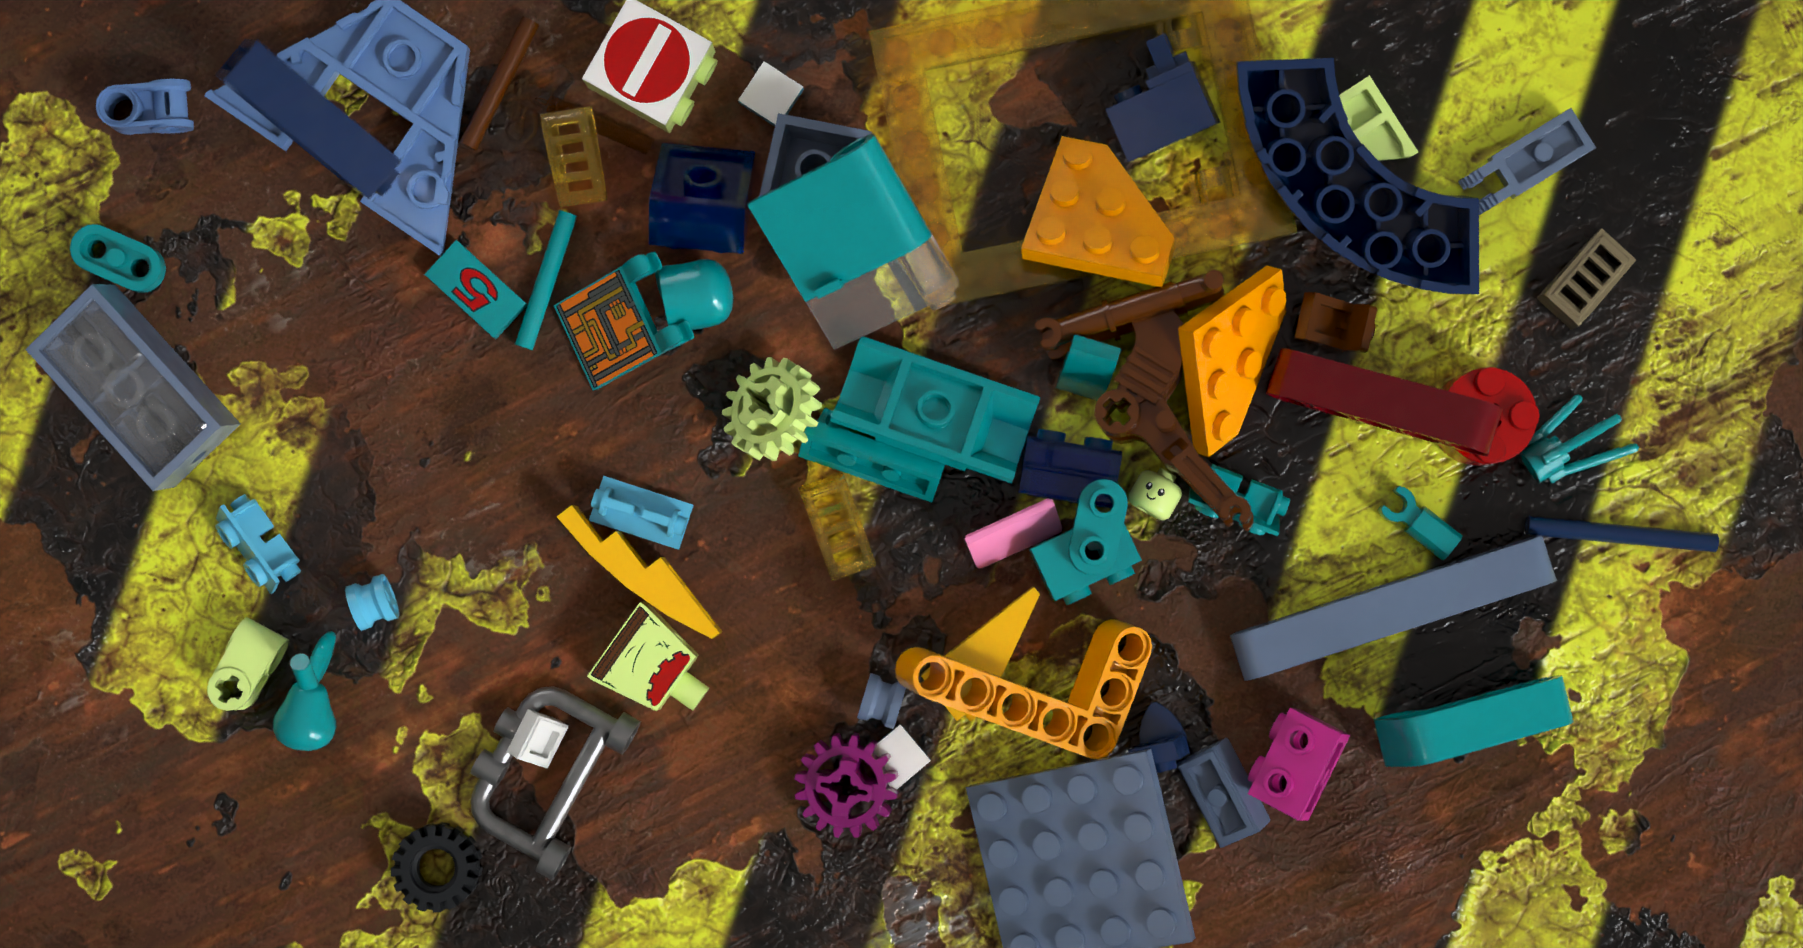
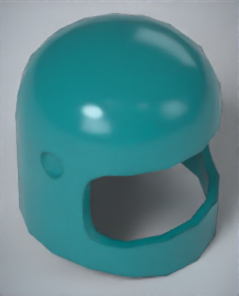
[655,259,733,330]

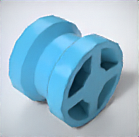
[345,574,399,631]

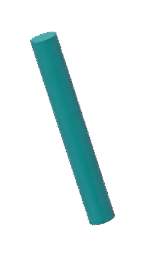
[515,210,577,350]

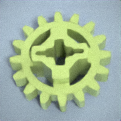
[722,357,822,461]

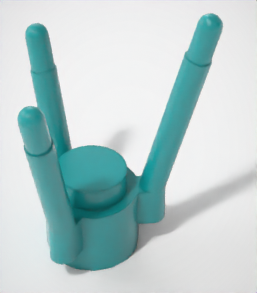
[1519,394,1639,484]

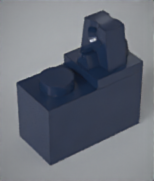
[1106,33,1221,162]

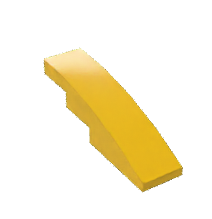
[557,505,722,639]

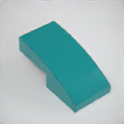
[1055,334,1121,401]

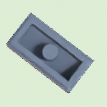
[1176,738,1270,848]

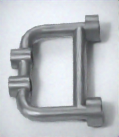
[470,686,641,880]

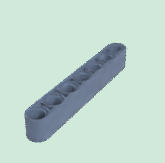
[1230,535,1557,681]

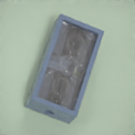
[25,284,241,491]

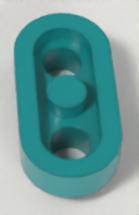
[70,224,166,293]
[1068,479,1128,575]

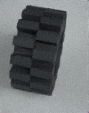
[391,822,483,913]

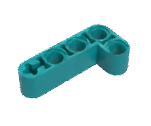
[1374,675,1574,767]

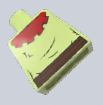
[587,601,709,711]

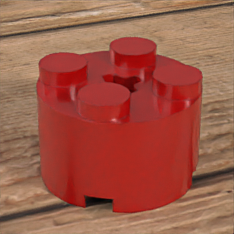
[1438,367,1540,466]

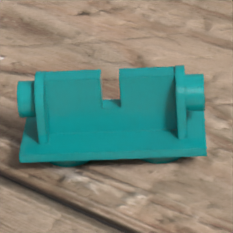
[1188,464,1290,536]

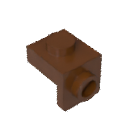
[1295,292,1377,353]

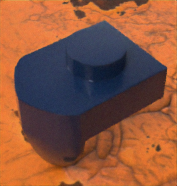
[1128,701,1190,773]

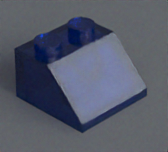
[649,143,755,254]

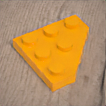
[1021,136,1175,287]
[1178,265,1286,457]

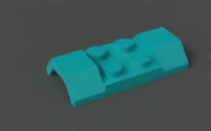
[830,336,1040,484]

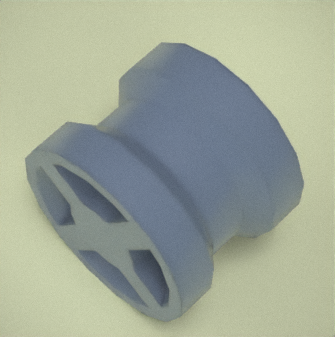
[857,673,906,729]

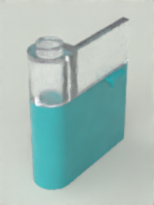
[747,134,960,350]

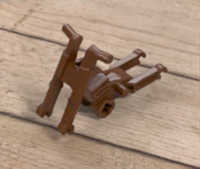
[1035,270,1254,531]

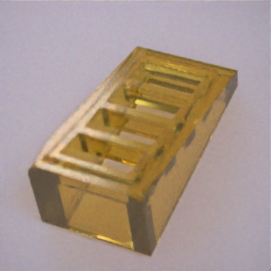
[539,106,608,207]
[798,472,876,581]

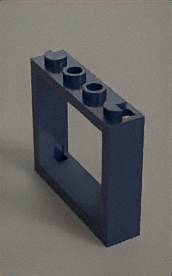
[214,39,401,199]

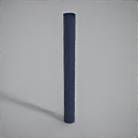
[1525,516,1719,552]

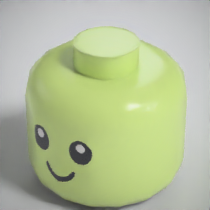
[1128,468,1182,521]

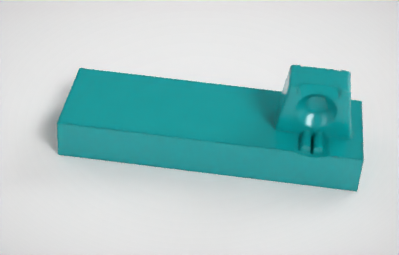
[798,408,945,502]

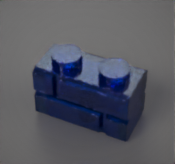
[1017,429,1122,509]

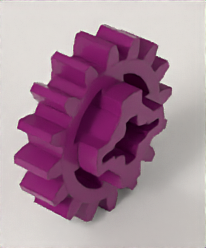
[794,733,899,838]

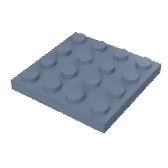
[966,748,1196,948]

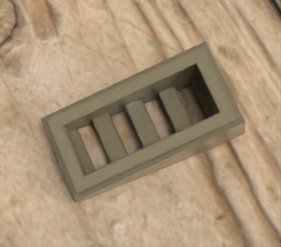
[1536,228,1636,330]

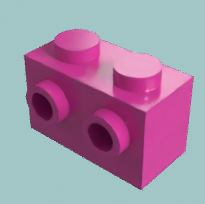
[1248,708,1350,821]

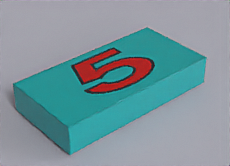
[424,240,528,339]

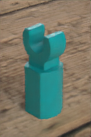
[1378,486,1463,560]

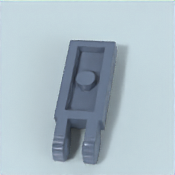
[1458,108,1596,215]

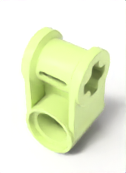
[207,617,289,711]

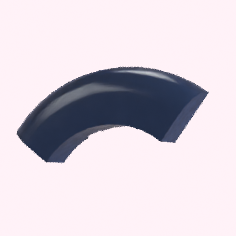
[1236,58,1479,294]

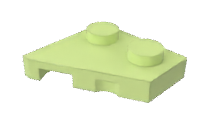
[1339,75,1418,161]

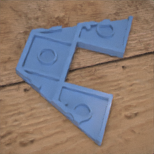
[204,0,470,256]

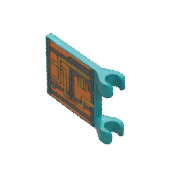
[554,252,694,391]

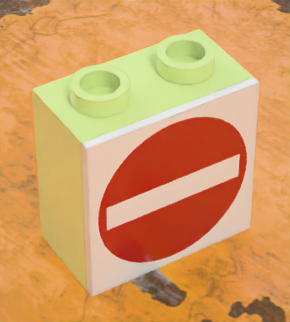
[582,0,718,133]

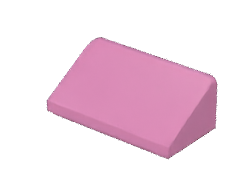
[964,498,1062,568]

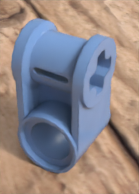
[96,79,194,135]

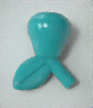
[272,631,336,751]

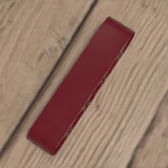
[1266,348,1503,456]

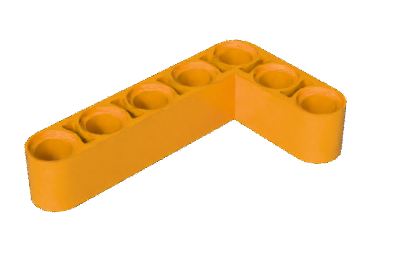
[895,619,1152,759]

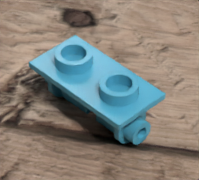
[589,476,694,550]
[215,494,301,594]

